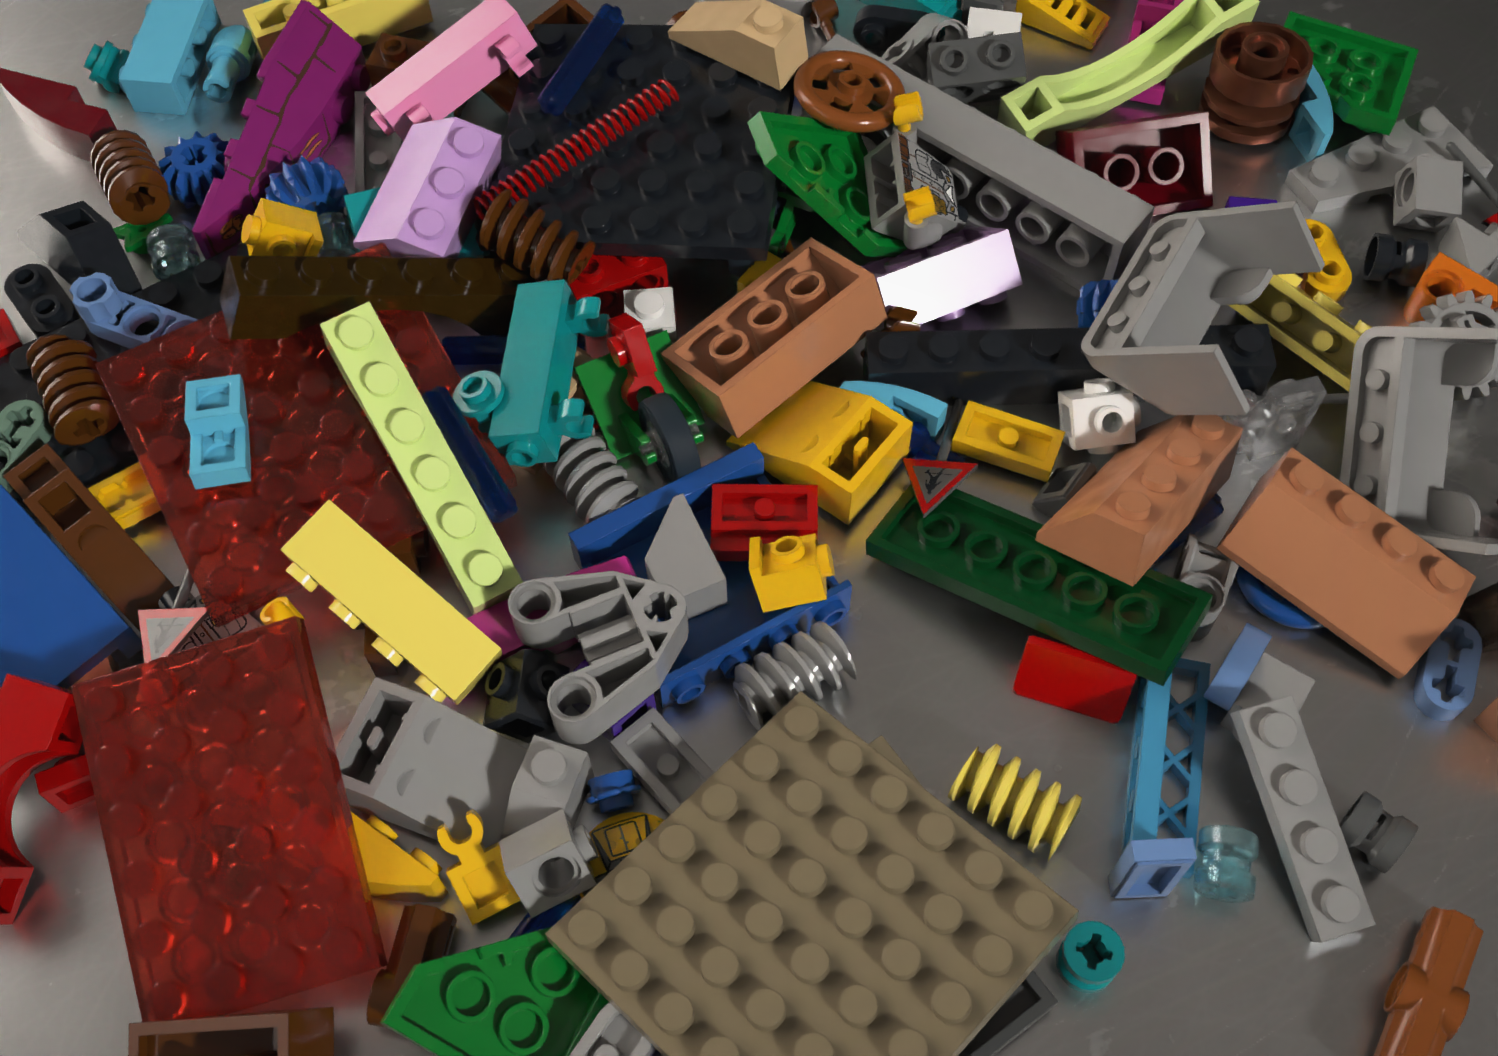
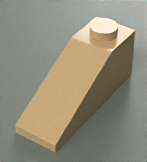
[668,0,808,91]

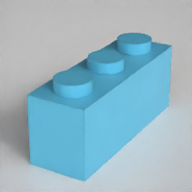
[119,0,221,115]

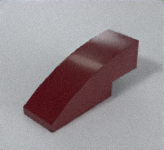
[0,68,117,162]

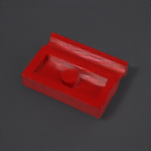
[710,484,818,561]

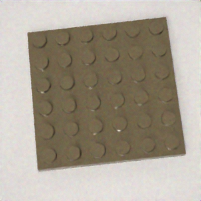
[545,691,1079,1056]

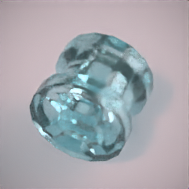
[146,224,202,281]

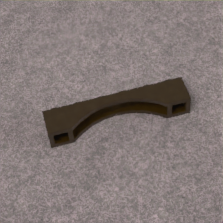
[220,256,537,340]

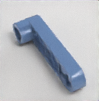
[69,272,257,381]

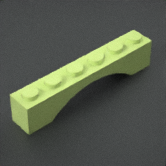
[997,0,1260,147]
[320,301,523,615]

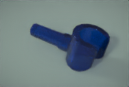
[907,422,966,462]

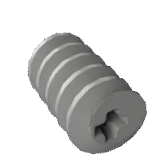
[542,427,641,524]
[733,621,857,731]

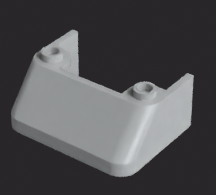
[1081,201,1325,415]
[1340,326,1498,555]

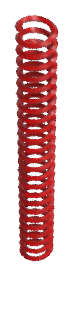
[473,79,679,222]

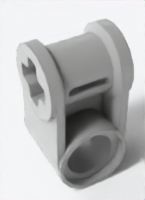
[881,13,968,83]
[1173,533,1239,641]

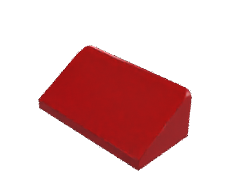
[1013,635,1137,724]

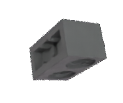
[926,32,1027,104]

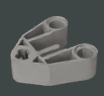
[508,571,689,745]

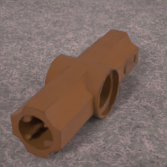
[1374,906,1484,1056]

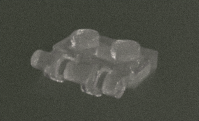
[1221,376,1327,461]

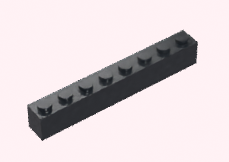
[863,324,1277,406]

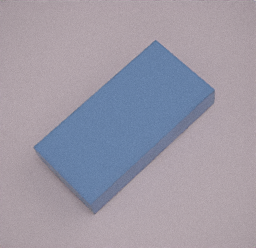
[1108,837,1197,899]

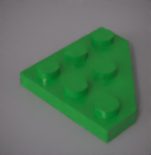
[1283,11,1419,136]
[747,111,908,258]
[380,926,609,1056]

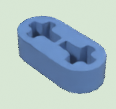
[1413,618,1482,721]
[1203,622,1272,711]

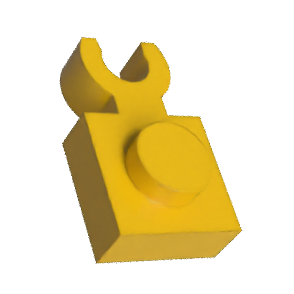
[437,809,521,925]

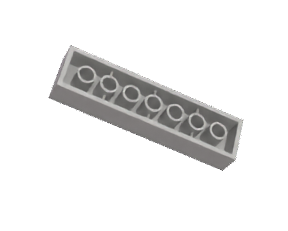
[802,34,1155,291]

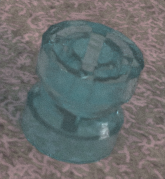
[1193,825,1260,903]

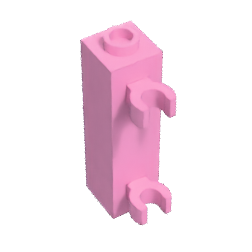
[365,0,538,142]

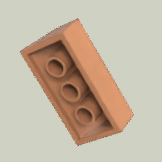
[660,237,888,439]
[1035,415,1243,587]
[1216,448,1476,680]

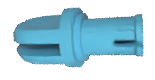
[202,25,257,103]

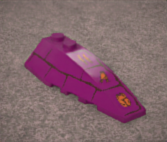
[192,0,371,260]

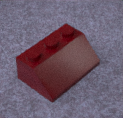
[1055,112,1213,216]

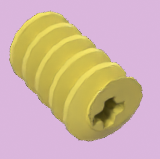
[948,743,1082,861]

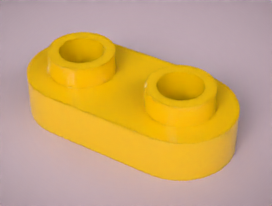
[1304,219,1352,302]

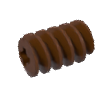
[90,130,171,225]
[480,189,596,285]
[26,334,121,446]

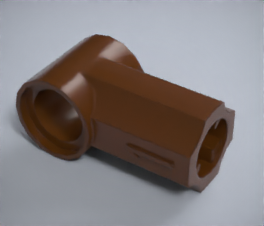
[366,904,457,1028]

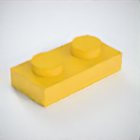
[950,400,1065,483]

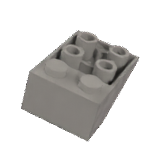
[320,677,528,848]

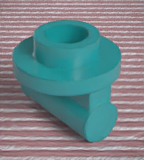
[83,40,130,93]
[453,370,505,434]

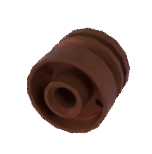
[1198,21,1313,145]

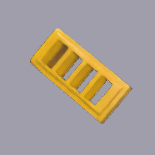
[1015,0,1110,50]

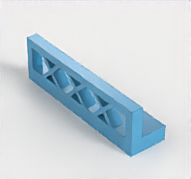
[1120,658,1211,879]

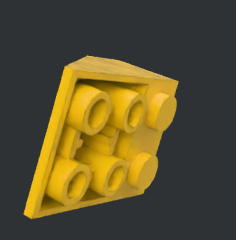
[726,381,913,526]

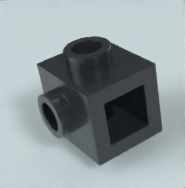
[483,649,570,743]

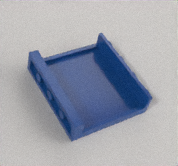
[568,442,852,709]
[0,484,142,689]

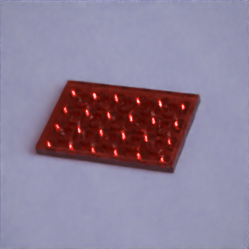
[71,616,388,1022]

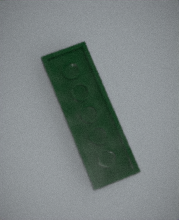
[866,484,1213,686]

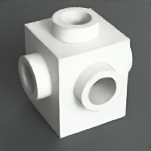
[1058,378,1141,454]

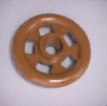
[793,50,906,133]

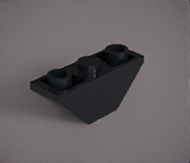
[17,201,142,295]

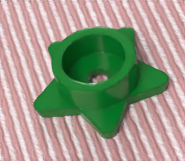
[114,213,173,254]

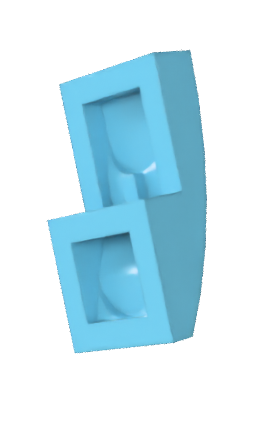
[1289,65,1334,162]
[184,374,251,489]
[839,381,948,446]

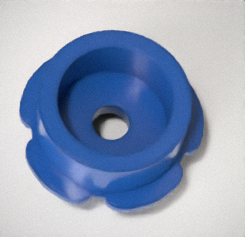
[586,769,641,814]

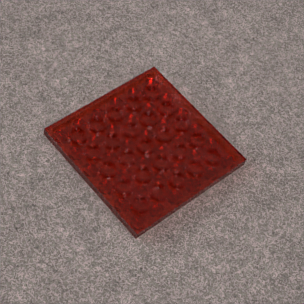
[95,242,518,628]

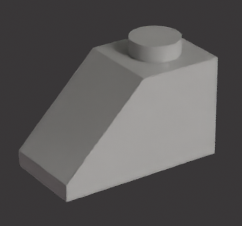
[644,493,728,621]
[501,735,594,863]

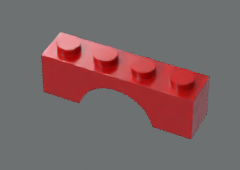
[0,673,99,925]

